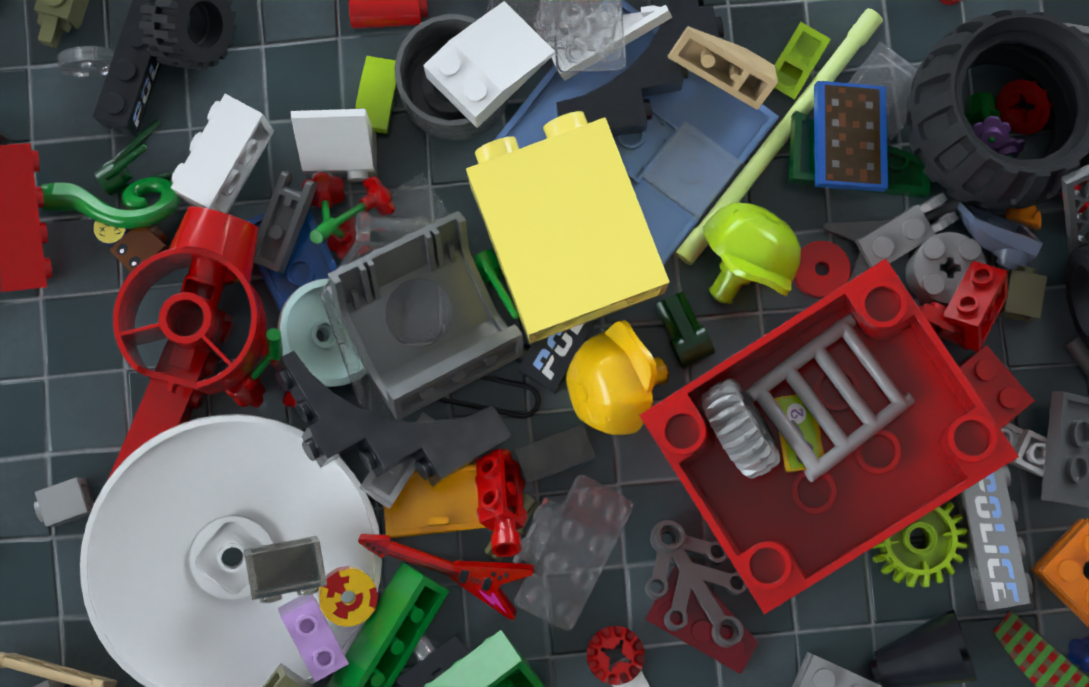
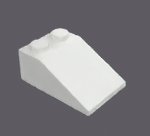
[423,1,555,128]
[291,109,377,182]

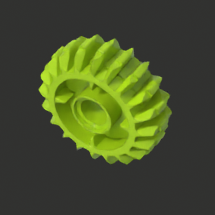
[872,502,967,588]

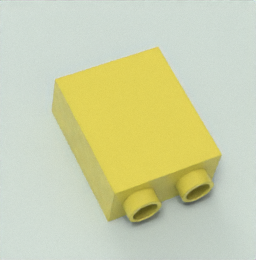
[466,111,670,344]

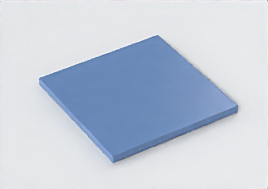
[494,0,779,266]

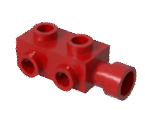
[475,449,527,557]

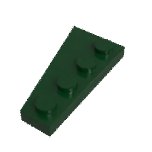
[789,110,930,198]

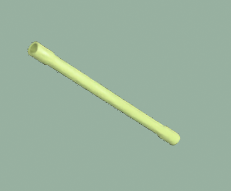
[675,8,883,266]

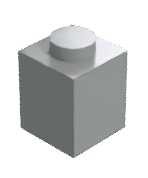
[34,477,94,527]

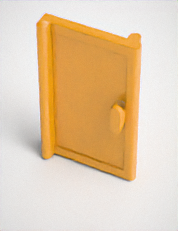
[383,463,486,538]

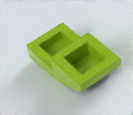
[774,22,831,100]
[355,56,397,134]

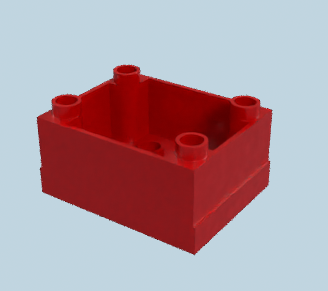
[639,258,1019,615]

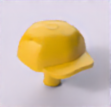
[566,320,669,435]

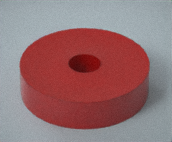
[794,241,851,299]

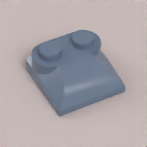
[957,201,1043,270]

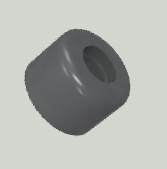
[395,14,509,141]

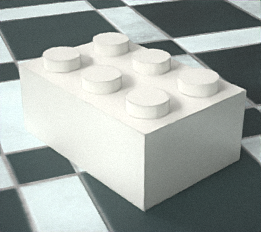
[171,94,274,214]

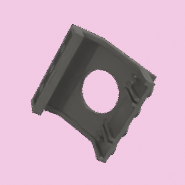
[326,211,524,421]

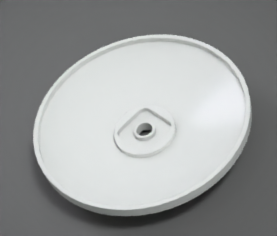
[80,414,382,687]

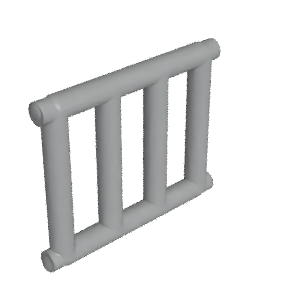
[745,314,915,482]

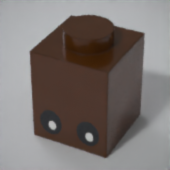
[109,224,170,272]

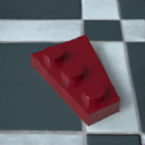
[645,565,758,674]

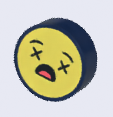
[92,220,130,247]

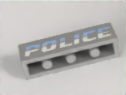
[956,465,1033,611]

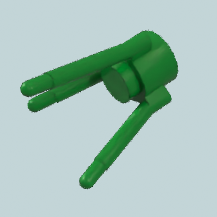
[473,249,519,319]

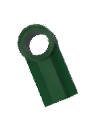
[655,291,715,368]

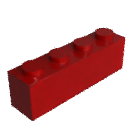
[0,143,52,292]

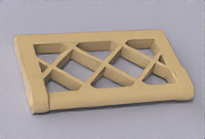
[0,652,117,687]

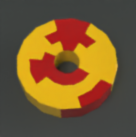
[318,566,378,627]

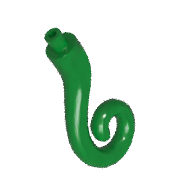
[41,177,180,229]

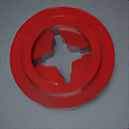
[997,78,1053,134]
[587,626,645,685]

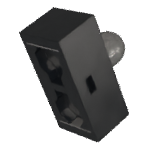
[396,633,471,687]

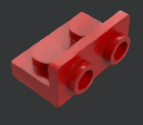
[944,261,1008,352]

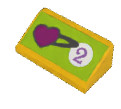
[774,395,824,473]

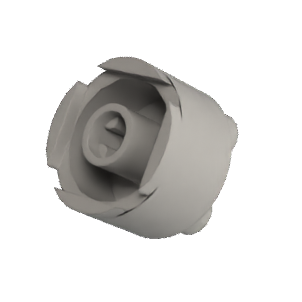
[905,232,986,307]

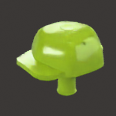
[703,202,801,304]

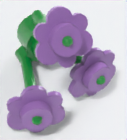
[964,92,1026,158]

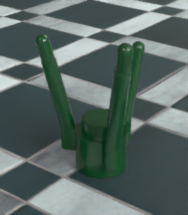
[94,120,175,196]

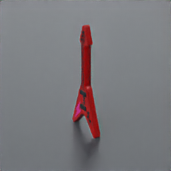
[358,534,535,620]

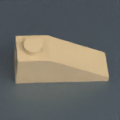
[668,26,778,110]

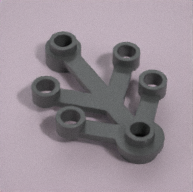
[644,520,747,648]

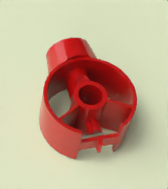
[113,206,267,395]

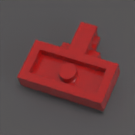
[919,302,970,351]

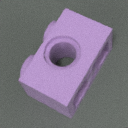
[278,590,349,682]

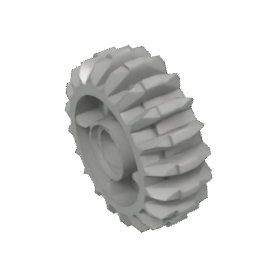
[702,378,780,479]

